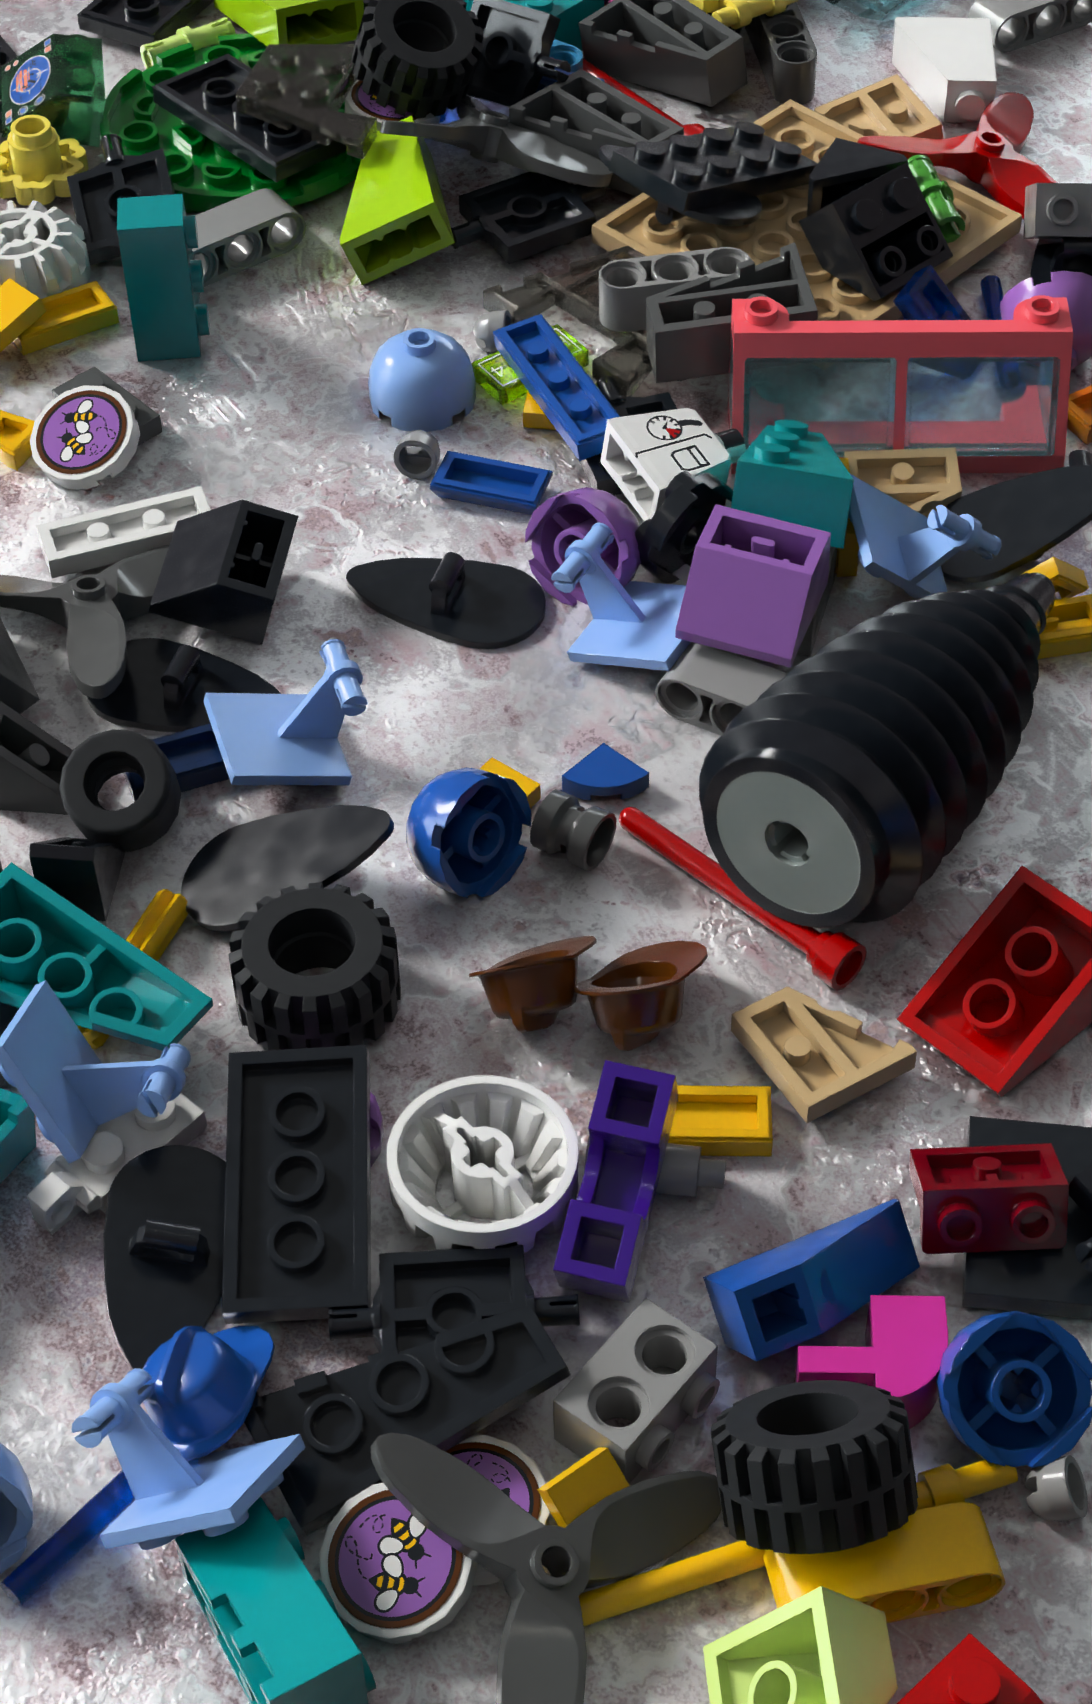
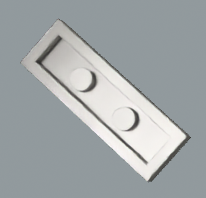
[36,486,211,578]

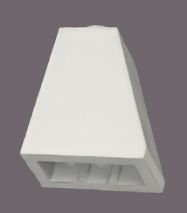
[891,17,997,123]

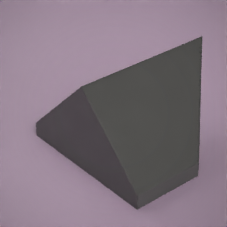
[0,701,73,815]

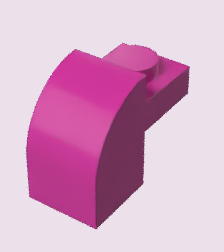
[794,1295,948,1430]

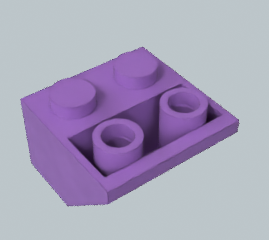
[675,504,831,668]

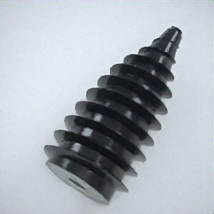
[699,573,1055,928]

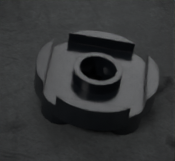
[635,471,733,584]

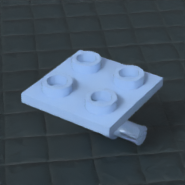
[848,474,1002,599]
[551,522,691,671]
[203,639,368,786]
[0,980,191,1163]
[71,1368,306,1550]

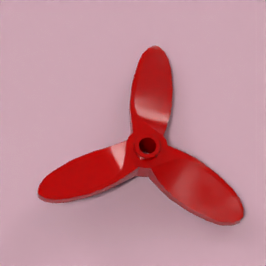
[857,92,1058,219]

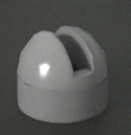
[473,310,513,354]
[394,430,440,479]
[1024,1455,1088,1522]

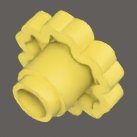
[0,115,89,206]

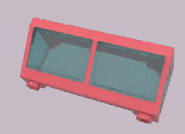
[728,295,1073,474]

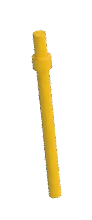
[579,1459,1018,1627]

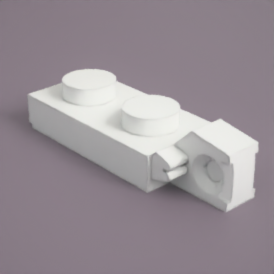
[27,1093,207,1235]

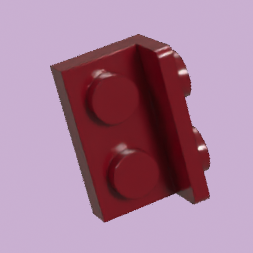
[909,1143,1069,1254]

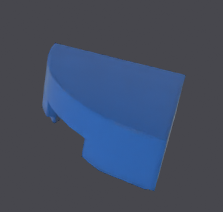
[562,743,649,800]

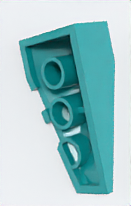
[0,862,213,1051]

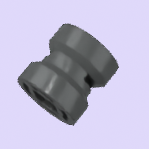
[530,789,616,871]

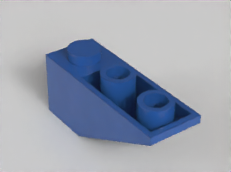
[703,1199,920,1362]

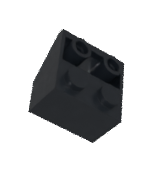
[799,162,953,301]
[149,500,298,645]

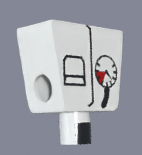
[600,408,746,521]

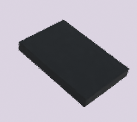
[962,1116,1092,1319]

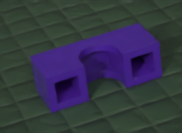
[553,1060,678,1303]

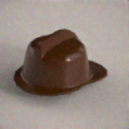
[469,936,597,1033]
[574,941,708,1051]

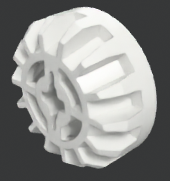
[0,200,91,299]
[386,1075,579,1252]

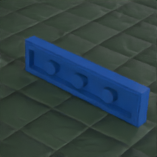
[493,314,620,461]

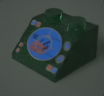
[0,34,105,147]

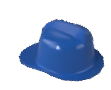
[143,1326,275,1461]

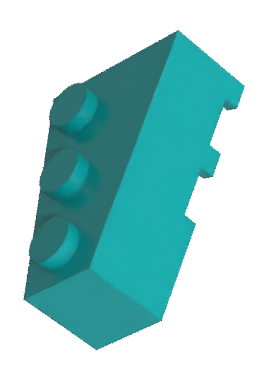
[174,1496,376,1704]

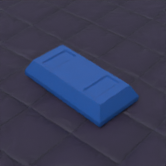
[430,451,553,515]

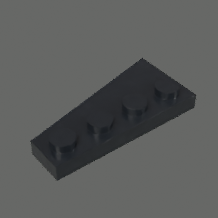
[244,1304,571,1536]

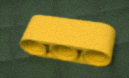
[763,1502,1006,1623]

